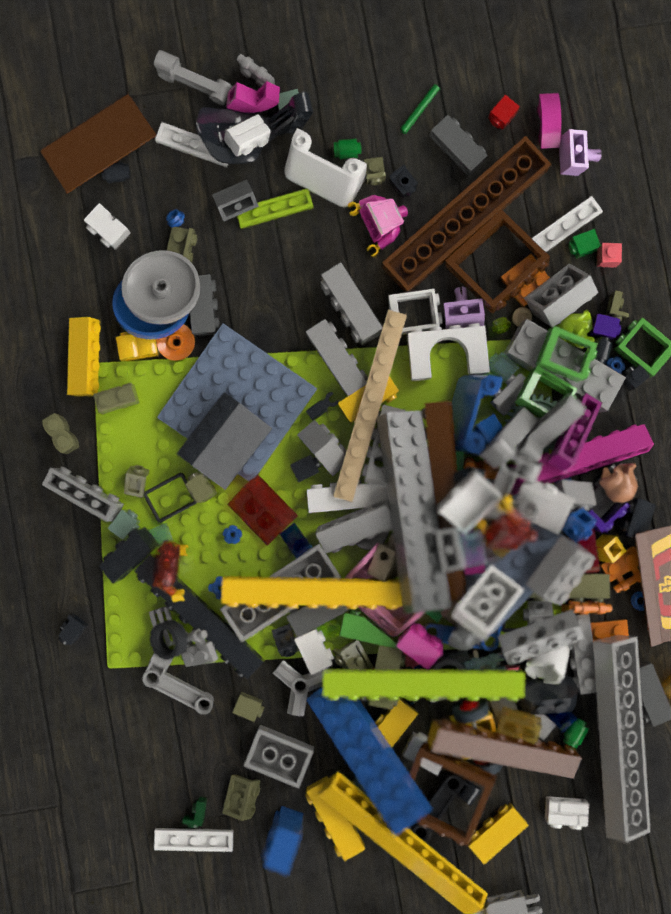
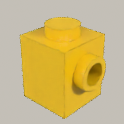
[596,534,626,563]

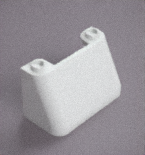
[285,128,367,207]

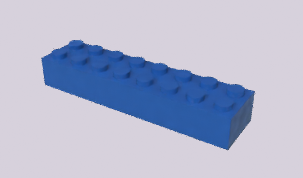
[306,687,433,836]

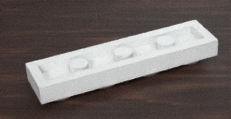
[155,122,228,167]
[532,196,603,252]
[154,828,233,852]

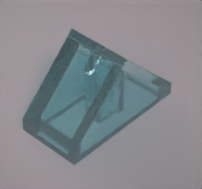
[461,531,488,567]

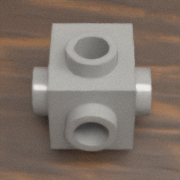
[523,601,554,626]

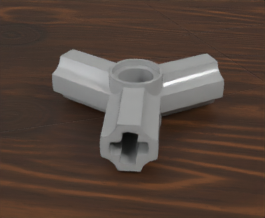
[273,660,326,716]

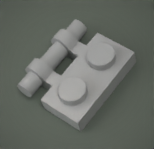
[237,54,275,87]
[181,629,218,667]

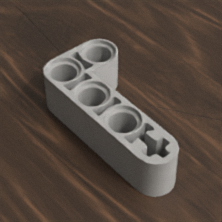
[515,394,586,461]
[480,406,538,469]

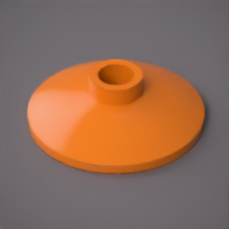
[156,324,195,361]

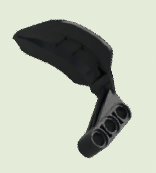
[196,92,313,164]

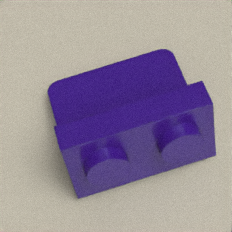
[588,502,629,532]

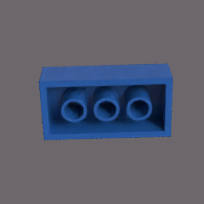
[262,806,303,875]

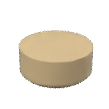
[512,307,532,327]

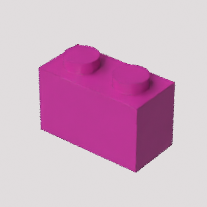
[396,622,444,670]

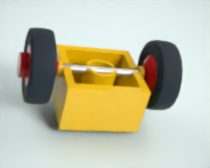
[449,697,502,774]

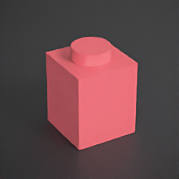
[597,243,622,267]

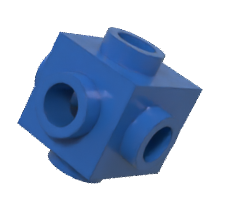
[562,507,597,543]

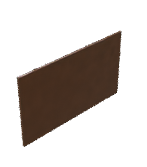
[41,94,157,194]

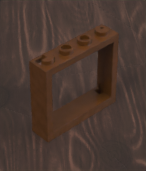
[445,209,550,314]
[409,742,497,846]

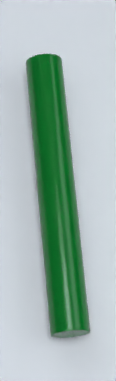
[400,84,440,134]

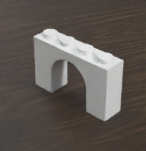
[407,323,490,381]

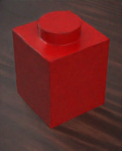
[488,95,520,130]

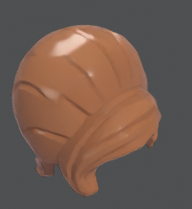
[600,463,637,503]

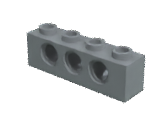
[362,405,405,487]
[498,609,584,666]

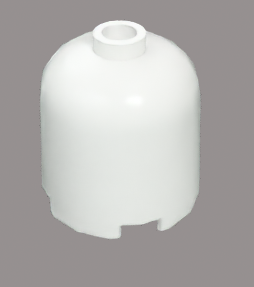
[525,645,570,684]

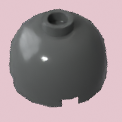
[448,622,482,650]

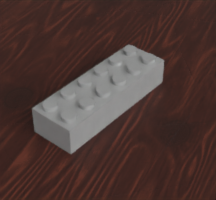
[503,319,626,413]
[220,544,341,642]

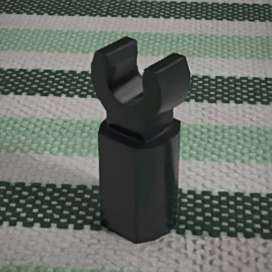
[306,392,339,421]

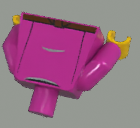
[348,195,408,257]

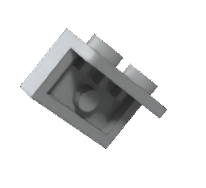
[490,373,526,416]

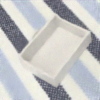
[438,470,502,534]
[516,480,575,535]

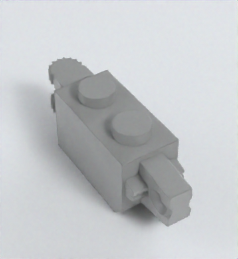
[475,890,543,914]

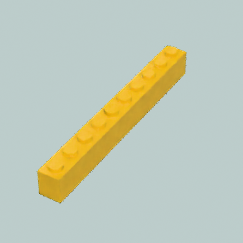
[222,576,403,609]
[318,772,488,914]

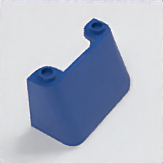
[452,375,503,457]

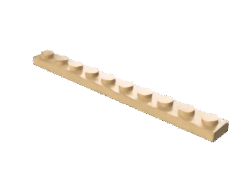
[333,310,407,502]

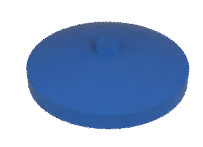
[113,280,189,339]

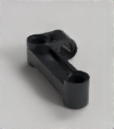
[411,771,481,842]

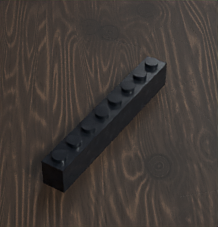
[134,553,265,679]

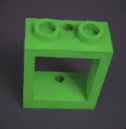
[614,318,671,378]
[535,326,597,383]
[514,365,577,418]

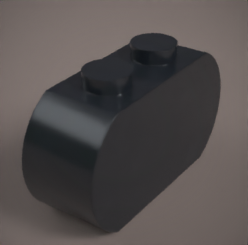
[518,675,578,715]

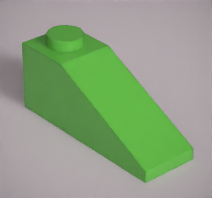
[340,609,397,649]

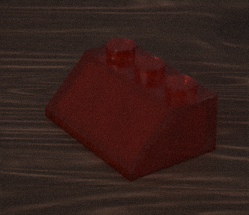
[227,474,298,546]

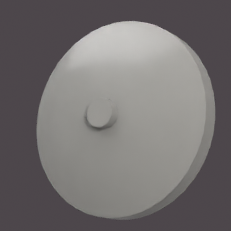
[122,251,200,324]

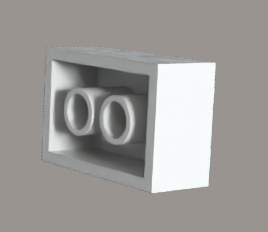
[452,565,524,641]

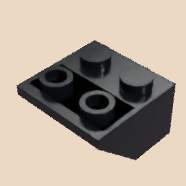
[617,498,656,540]

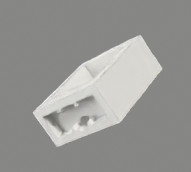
[388,289,442,335]

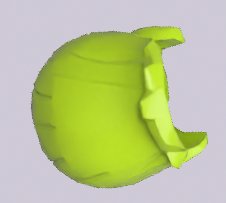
[555,310,595,348]

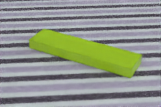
[237,188,313,228]

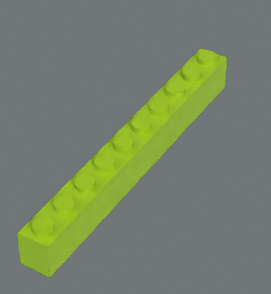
[323,669,524,700]

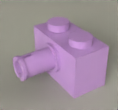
[559,129,601,176]
[444,287,485,329]

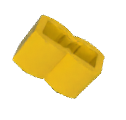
[116,332,159,362]

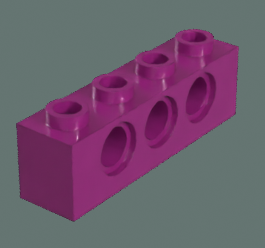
[547,393,602,472]

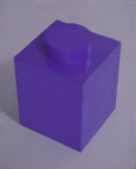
[589,314,621,340]

